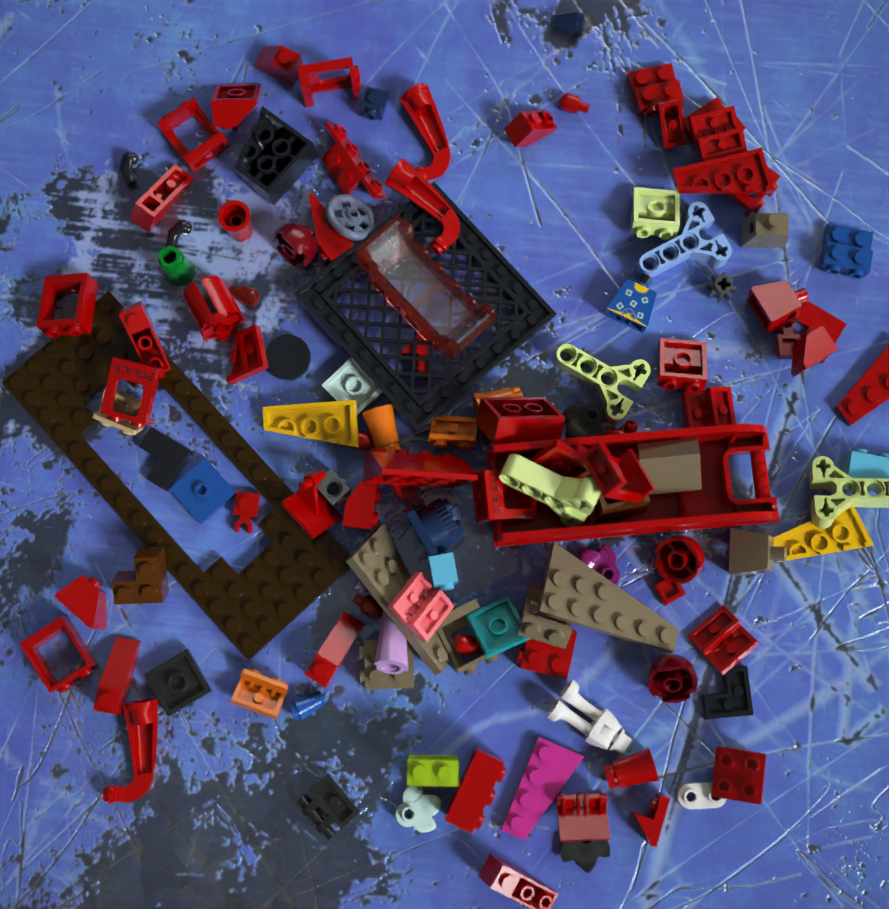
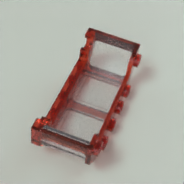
[355,215,497,361]

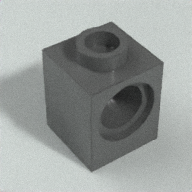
[317,468,351,507]

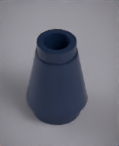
[552,10,585,34]

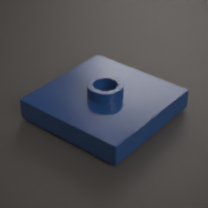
[170,458,236,525]

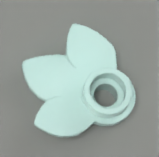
[395,786,442,833]

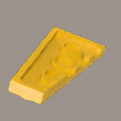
[263,400,359,448]
[773,507,874,563]

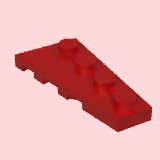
[671,148,775,194]
[835,345,889,427]

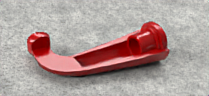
[399,83,451,181]
[384,159,460,256]
[102,698,158,804]

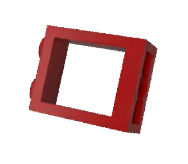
[36,273,98,338]
[19,616,98,694]

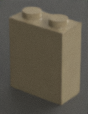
[635,437,702,495]

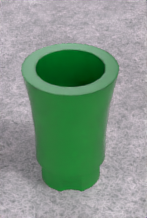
[158,246,195,287]

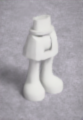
[546,679,632,755]

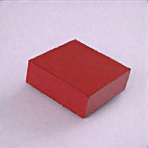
[652,579,686,606]

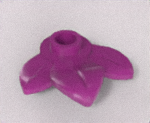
[579,545,620,584]

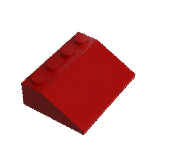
[363,448,478,489]

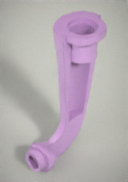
[354,576,408,674]

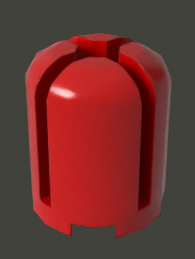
[183,275,245,343]

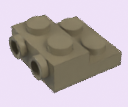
[359,639,414,690]

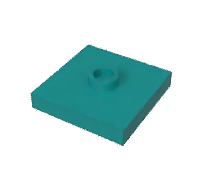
[465,596,530,659]

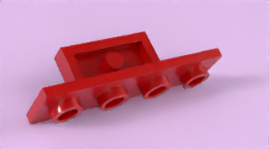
[321,122,387,199]

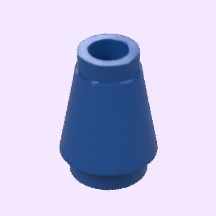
[288,691,326,721]

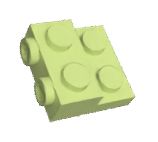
[631,187,680,240]

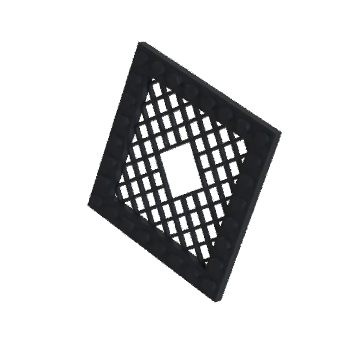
[294,182,557,433]

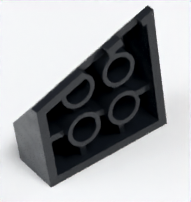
[234,106,318,205]

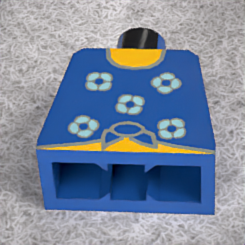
[604,273,657,333]

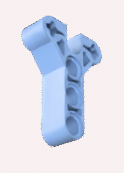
[636,202,732,278]

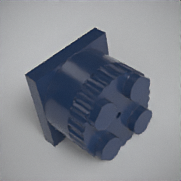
[406,498,465,558]

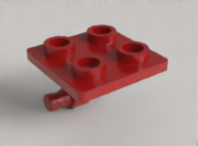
[281,470,342,539]

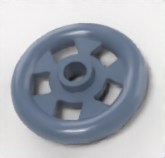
[325,194,376,241]

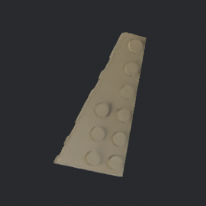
[346,523,451,675]
[537,542,678,653]

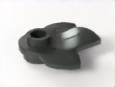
[563,403,604,438]
[561,840,610,873]

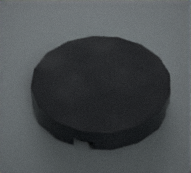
[265,335,311,381]

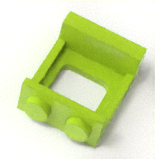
[407,754,459,787]

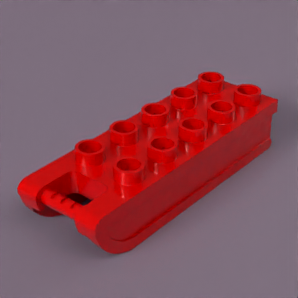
[484,424,780,548]

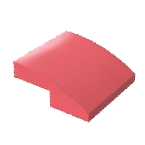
[387,572,454,642]

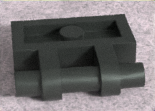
[297,773,360,840]

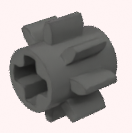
[706,272,737,303]

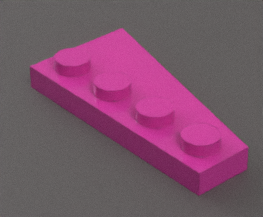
[501,737,584,840]

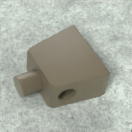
[740,213,789,248]
[729,528,787,576]

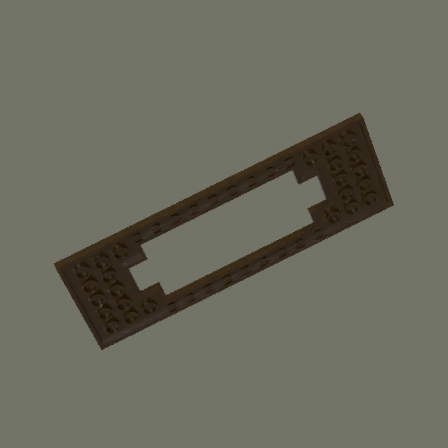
[1,291,351,661]

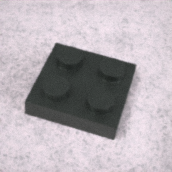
[144,649,212,717]

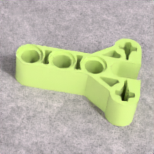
[554,344,651,424]
[499,454,601,527]
[808,456,889,529]

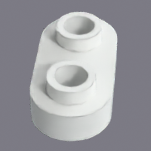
[676,782,727,809]

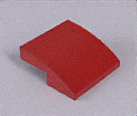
[688,106,747,162]
[680,387,736,428]
[687,605,759,676]

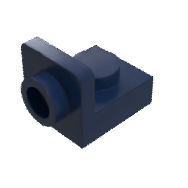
[359,87,389,120]

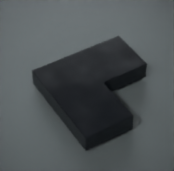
[139,427,193,492]
[701,666,754,720]

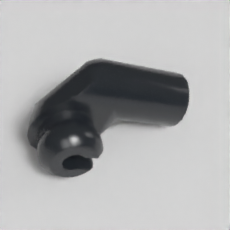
[119,152,138,187]
[165,220,192,248]

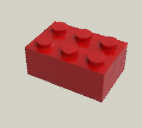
[476,397,565,445]
[444,746,507,834]

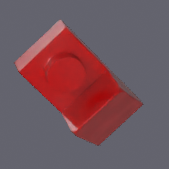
[658,99,687,149]
[400,330,428,381]
[631,793,671,847]

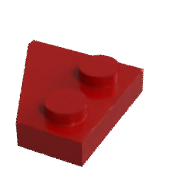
[226,324,269,385]

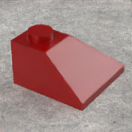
[211,84,262,129]
[54,575,107,630]

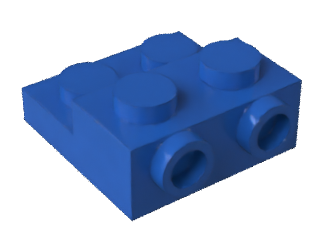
[819,223,873,279]

